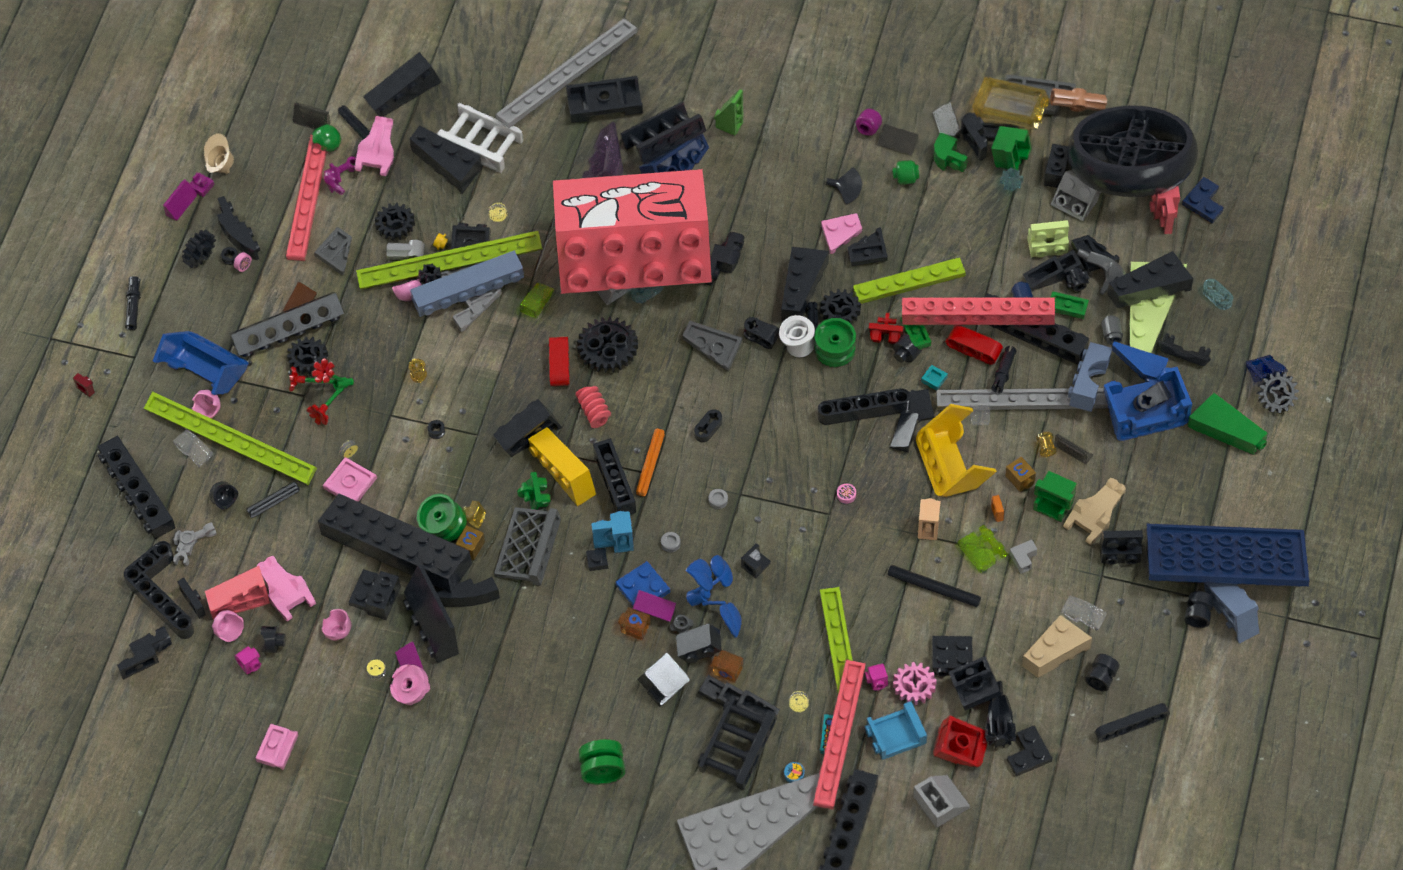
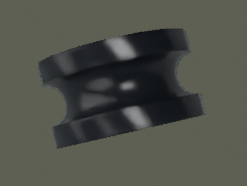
[221,247,238,265]
[427,420,445,439]

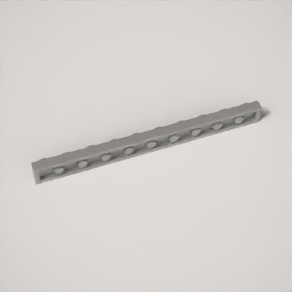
[496,19,637,128]
[937,388,1108,410]

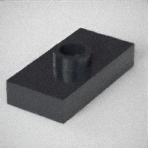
[177,577,206,619]

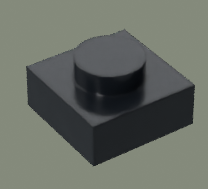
[586,548,608,571]

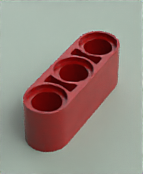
[945,325,1003,365]
[549,337,570,386]

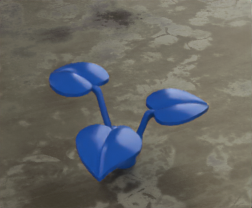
[686,555,741,638]

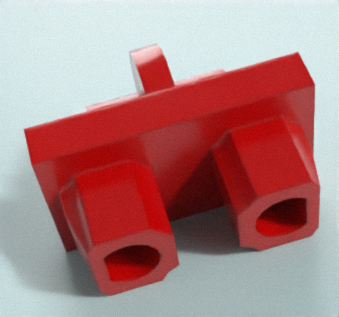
[869,313,903,344]

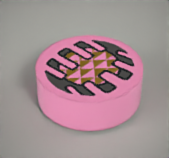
[234,252,251,272]
[837,484,856,504]

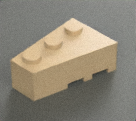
[1022,615,1092,678]

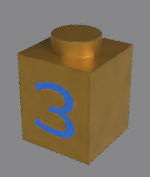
[1005,456,1036,492]
[456,526,485,560]

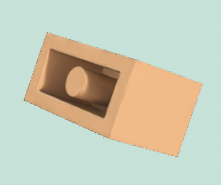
[918,499,940,540]

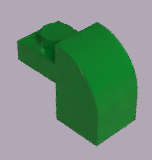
[934,132,967,172]

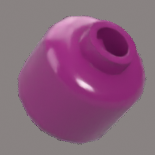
[856,109,882,136]

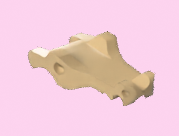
[1063,478,1126,545]

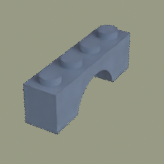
[1068,342,1112,412]

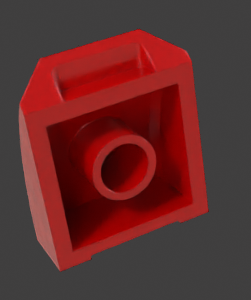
[933,716,988,767]

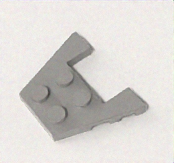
[441,264,501,332]

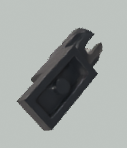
[705,232,745,286]
[117,626,172,680]

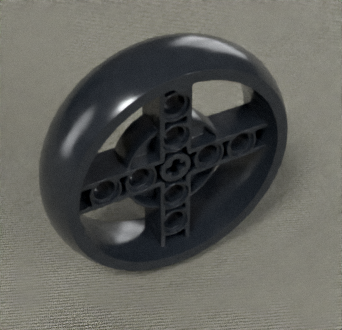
[1067,105,1198,197]

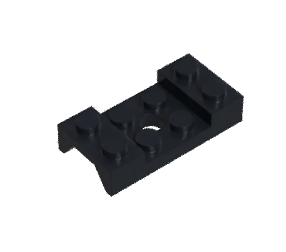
[566,76,643,123]

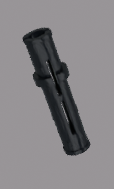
[125,276,141,330]
[991,346,1017,394]

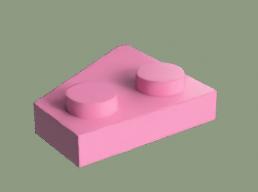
[821,213,862,254]

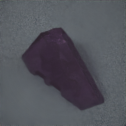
[582,122,623,178]

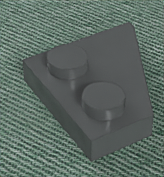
[314,227,352,276]

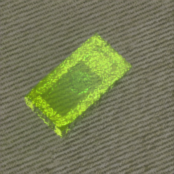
[519,282,554,319]

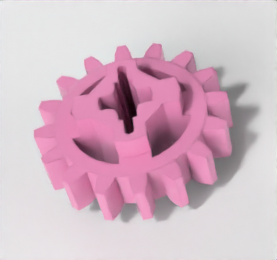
[893,662,937,705]

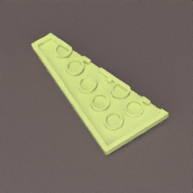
[1129,262,1187,353]

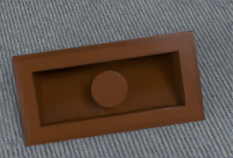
[283,282,317,323]

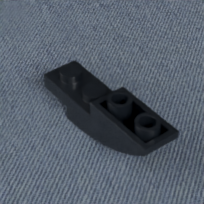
[217,196,260,260]

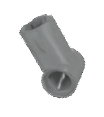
[387,240,425,260]

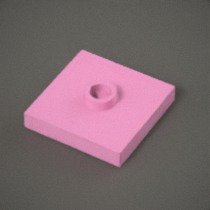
[323,457,377,502]

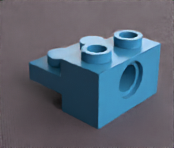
[591,511,634,553]

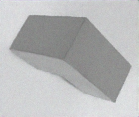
[1009,540,1037,574]

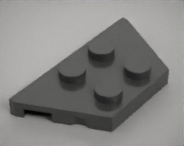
[1006,74,1076,115]

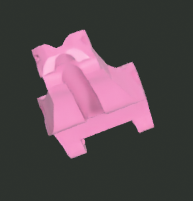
[355,116,394,176]
[257,556,316,621]

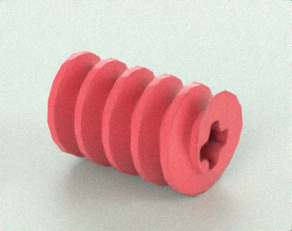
[575,386,611,428]

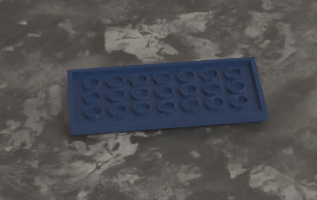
[1146,524,1309,587]

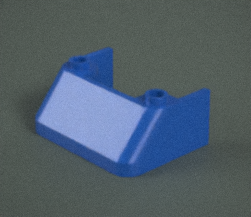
[153,331,249,395]

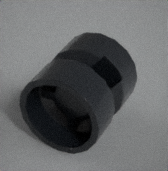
[1184,591,1214,628]
[1085,654,1120,692]

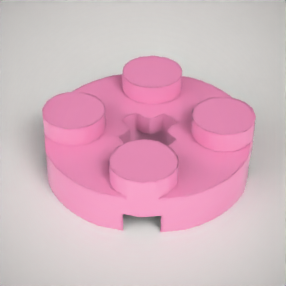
[390,664,430,705]

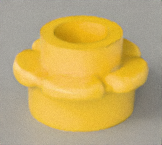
[433,233,448,250]

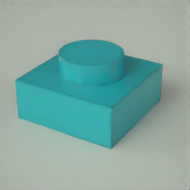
[921,365,948,391]

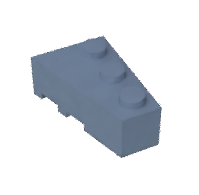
[1204,582,1259,643]

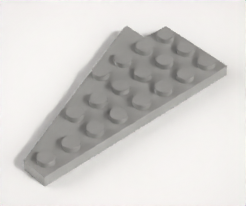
[677,773,820,870]

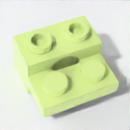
[1027,220,1069,257]

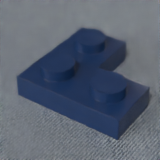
[1182,177,1224,224]

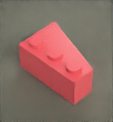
[205,566,270,620]

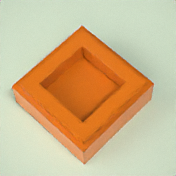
[991,495,1004,522]

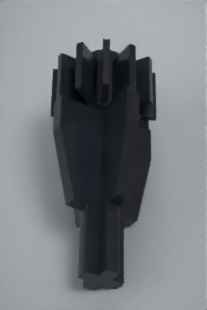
[985,680,1016,747]

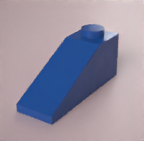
[1112,341,1168,382]

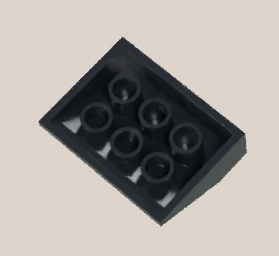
[403,564,459,664]

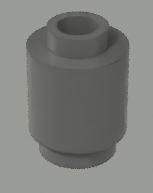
[1101,315,1123,345]

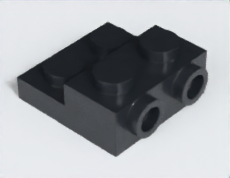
[961,112,988,161]
[451,223,491,250]
[932,636,973,677]

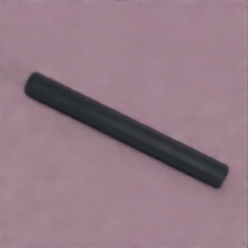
[888,565,981,607]

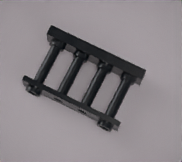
[620,102,706,163]
[697,695,777,790]

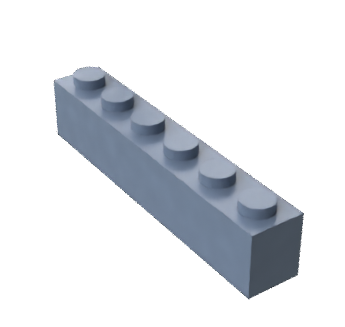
[410,250,524,317]

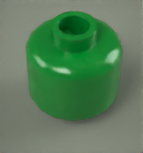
[893,160,919,185]

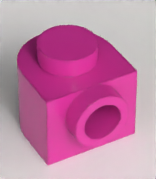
[234,646,261,675]
[864,663,888,690]

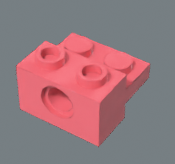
[1150,186,1180,234]

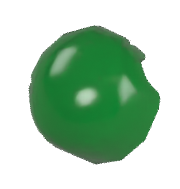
[312,124,341,152]

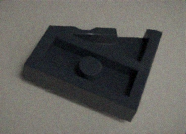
[848,227,888,266]
[1071,235,1120,273]

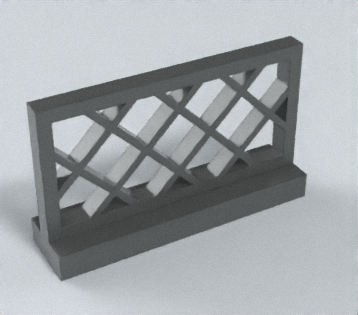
[494,507,561,586]

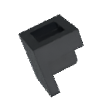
[741,543,771,578]

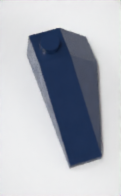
[639,134,709,174]

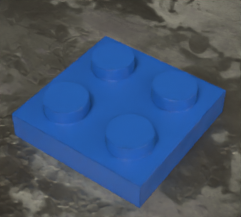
[615,561,670,613]

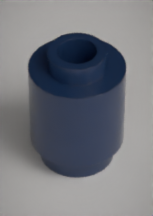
[1011,282,1034,298]

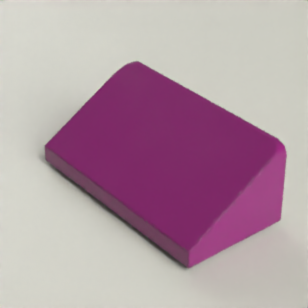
[163,179,197,221]
[632,590,676,622]
[395,642,424,687]

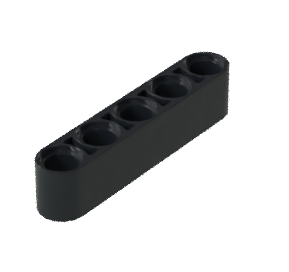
[818,388,910,425]

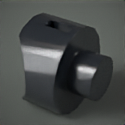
[893,334,922,363]
[209,481,239,510]
[260,626,286,653]

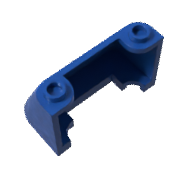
[1103,367,1192,441]

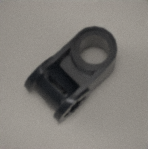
[744,317,780,349]
[1133,380,1172,412]

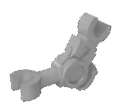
[173,522,217,566]

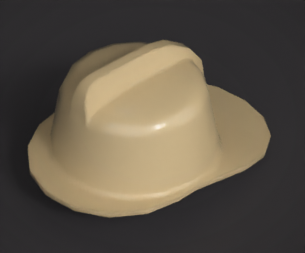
[204,134,234,174]

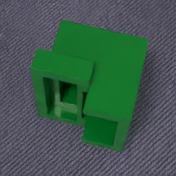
[991,126,1032,175]
[1033,471,1077,522]

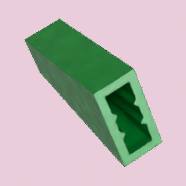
[1188,393,1268,455]

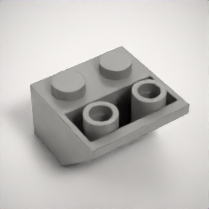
[1051,170,1101,221]
[913,775,970,828]

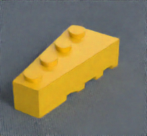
[528,427,596,507]

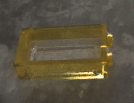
[972,76,1049,130]

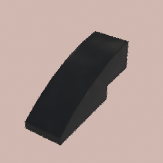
[1023,249,1085,290]
[437,577,500,607]

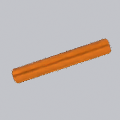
[636,428,665,497]

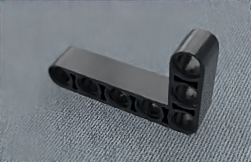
[123,541,194,639]

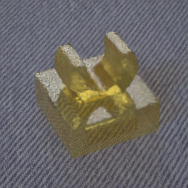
[463,501,486,528]

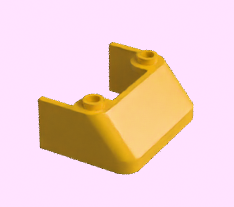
[916,404,997,497]

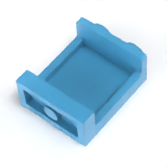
[864,701,927,760]

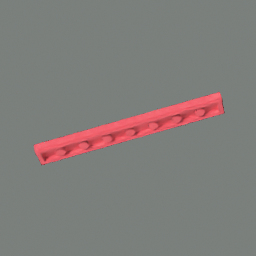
[286,135,327,261]
[813,660,866,809]

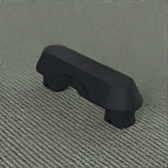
[1159,333,1211,366]

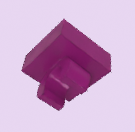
[189,173,215,197]

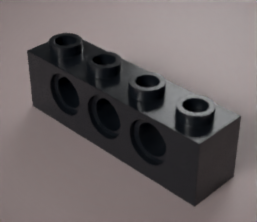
[593,438,636,515]

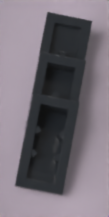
[698,675,780,716]

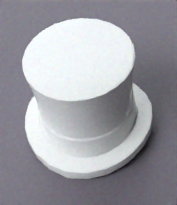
[779,315,815,357]

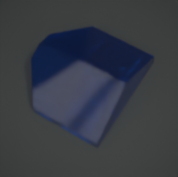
[1246,355,1288,383]

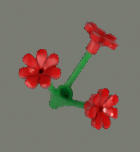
[289,358,354,425]

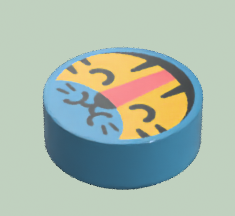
[784,762,804,783]

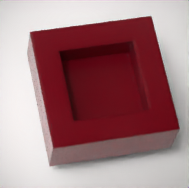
[73,373,95,398]

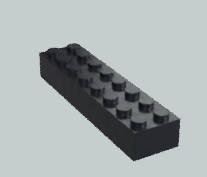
[318,493,472,593]

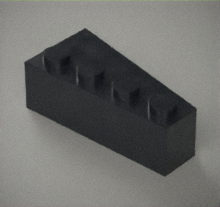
[363,52,441,117]
[409,125,482,194]
[781,247,829,321]
[1107,251,1193,308]

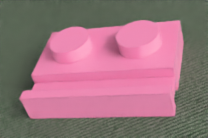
[255,724,298,770]

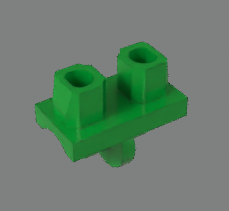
[517,472,550,510]

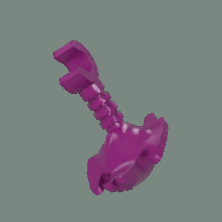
[324,156,356,195]

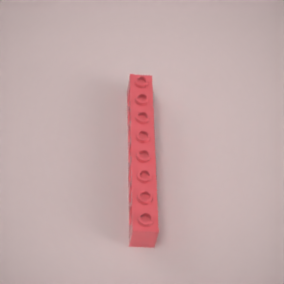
[902,298,1055,325]

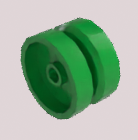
[815,318,856,367]
[417,493,467,542]
[578,739,626,785]

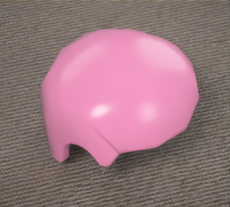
[392,279,422,301]
[192,390,221,419]
[322,609,352,641]
[212,610,244,642]

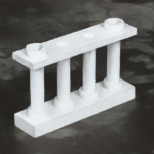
[438,103,523,173]

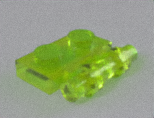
[958,525,1008,573]

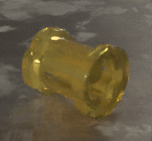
[409,358,427,383]
[1036,432,1057,457]

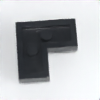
[1007,725,1052,777]

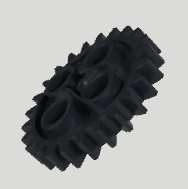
[577,316,638,373]

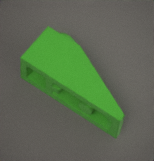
[714,89,744,136]

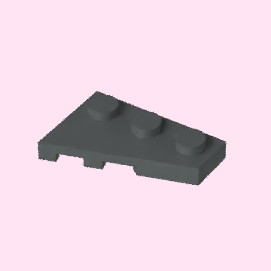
[683,321,742,372]

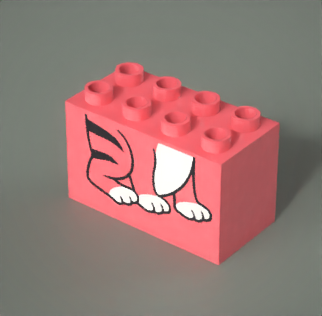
[553,169,712,294]

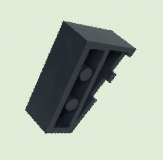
[493,399,563,457]

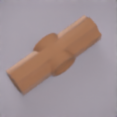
[1050,88,1107,112]

